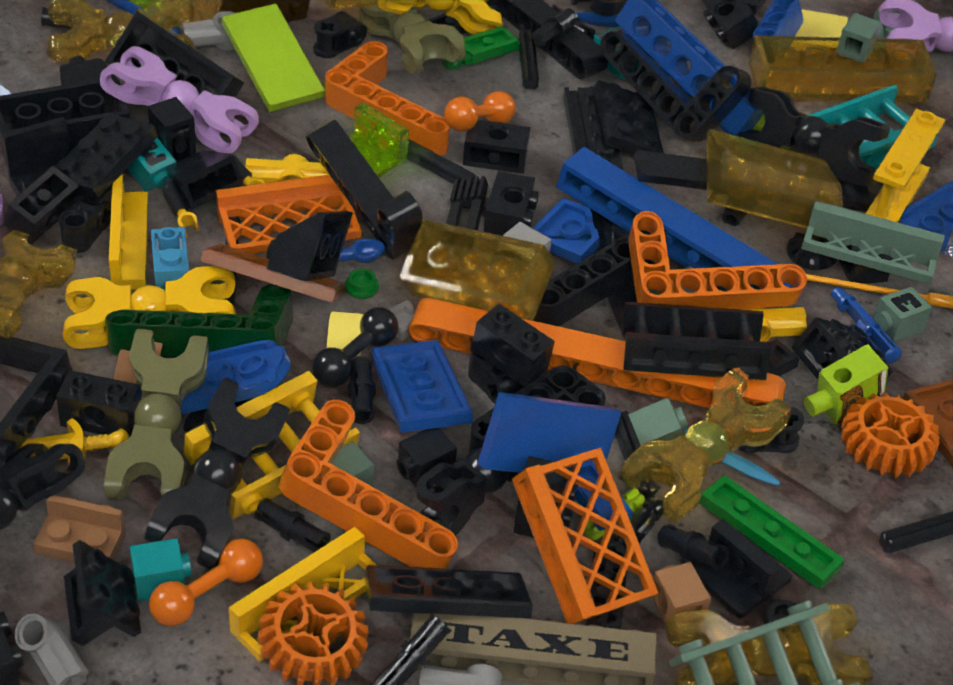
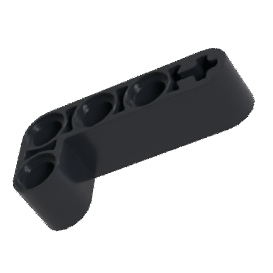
[469,366,606,453]

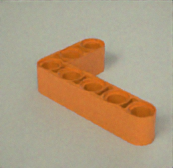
[325,41,450,156]
[628,211,807,309]
[279,400,458,569]

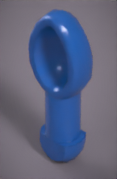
[339,238,385,263]

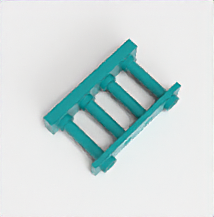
[807,84,939,169]

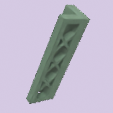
[801,201,945,284]

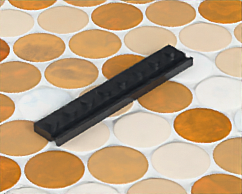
[563,86,629,254]

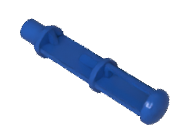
[831,287,902,364]

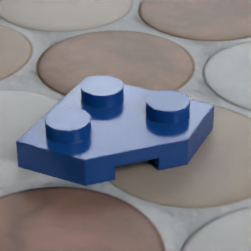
[533,197,600,264]

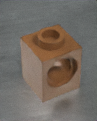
[651,562,711,631]

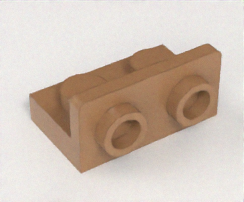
[33,495,126,563]

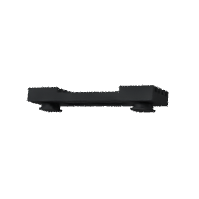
[434,175,488,272]

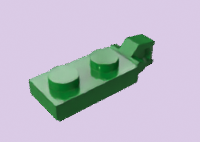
[442,26,520,70]

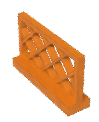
[216,175,361,254]
[512,448,658,624]

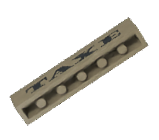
[410,613,656,685]

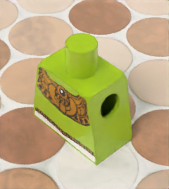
[804,344,888,425]

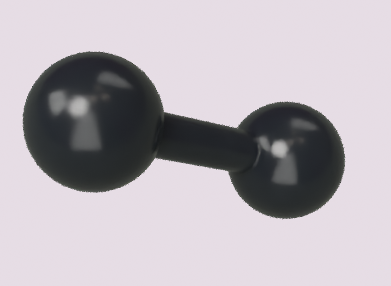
[312,307,398,387]

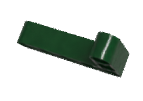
[105,284,293,358]

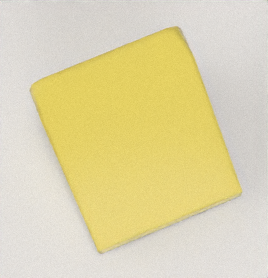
[326,311,363,356]

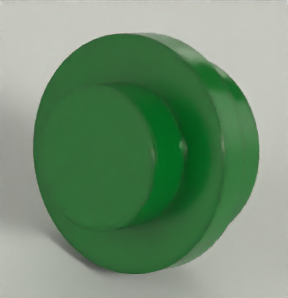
[345,268,379,299]

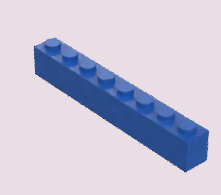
[556,147,794,309]

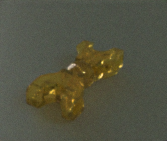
[46,0,194,62]
[0,230,77,339]
[620,368,792,523]
[665,604,873,685]

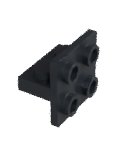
[691,519,792,618]
[64,540,141,646]

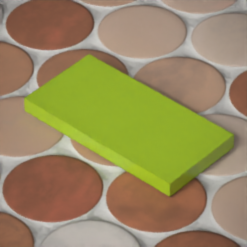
[221,4,325,112]

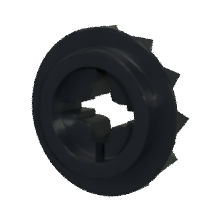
[786,232,837,270]

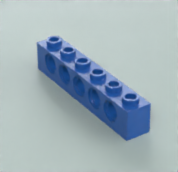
[614,0,764,138]

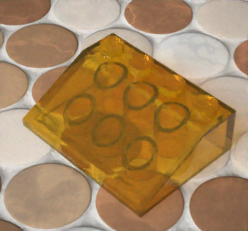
[707,129,843,228]

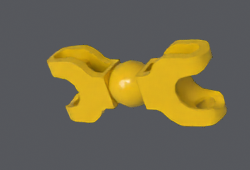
[378,0,503,34]
[63,266,237,349]

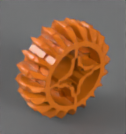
[841,391,940,479]
[257,580,369,685]

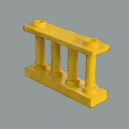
[866,109,946,223]
[183,371,360,519]

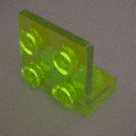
[348,103,409,178]

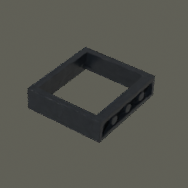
[0,334,73,466]

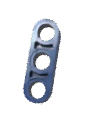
[753,0,804,63]

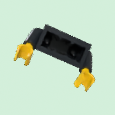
[163,150,265,238]

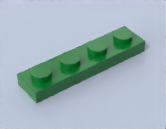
[699,475,845,590]

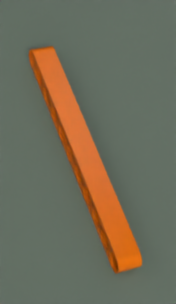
[408,298,786,414]

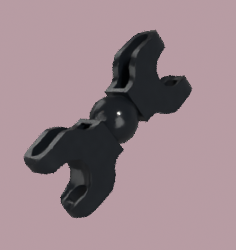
[737,86,890,186]
[144,377,290,570]
[416,395,544,536]
[0,443,85,530]

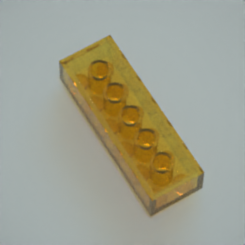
[749,36,937,103]

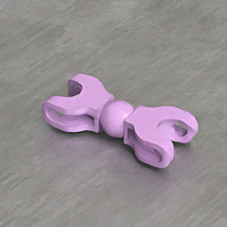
[878,0,953,58]
[100,46,259,153]

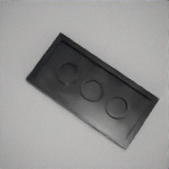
[365,565,533,618]

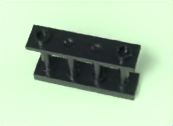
[622,302,770,380]

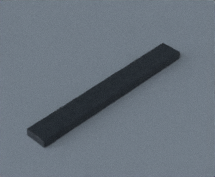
[634,150,872,210]

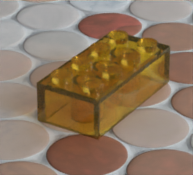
[399,219,556,321]

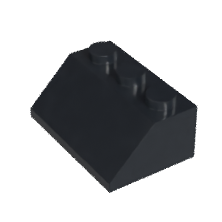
[266,211,353,281]

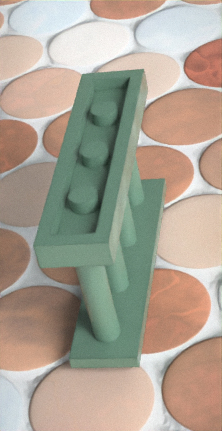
[668,600,860,685]

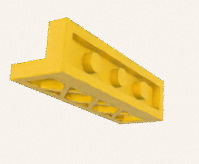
[109,173,149,290]
[229,527,376,662]

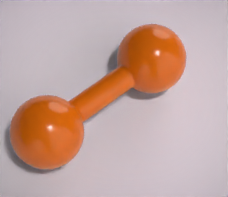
[444,91,516,132]
[149,538,263,627]

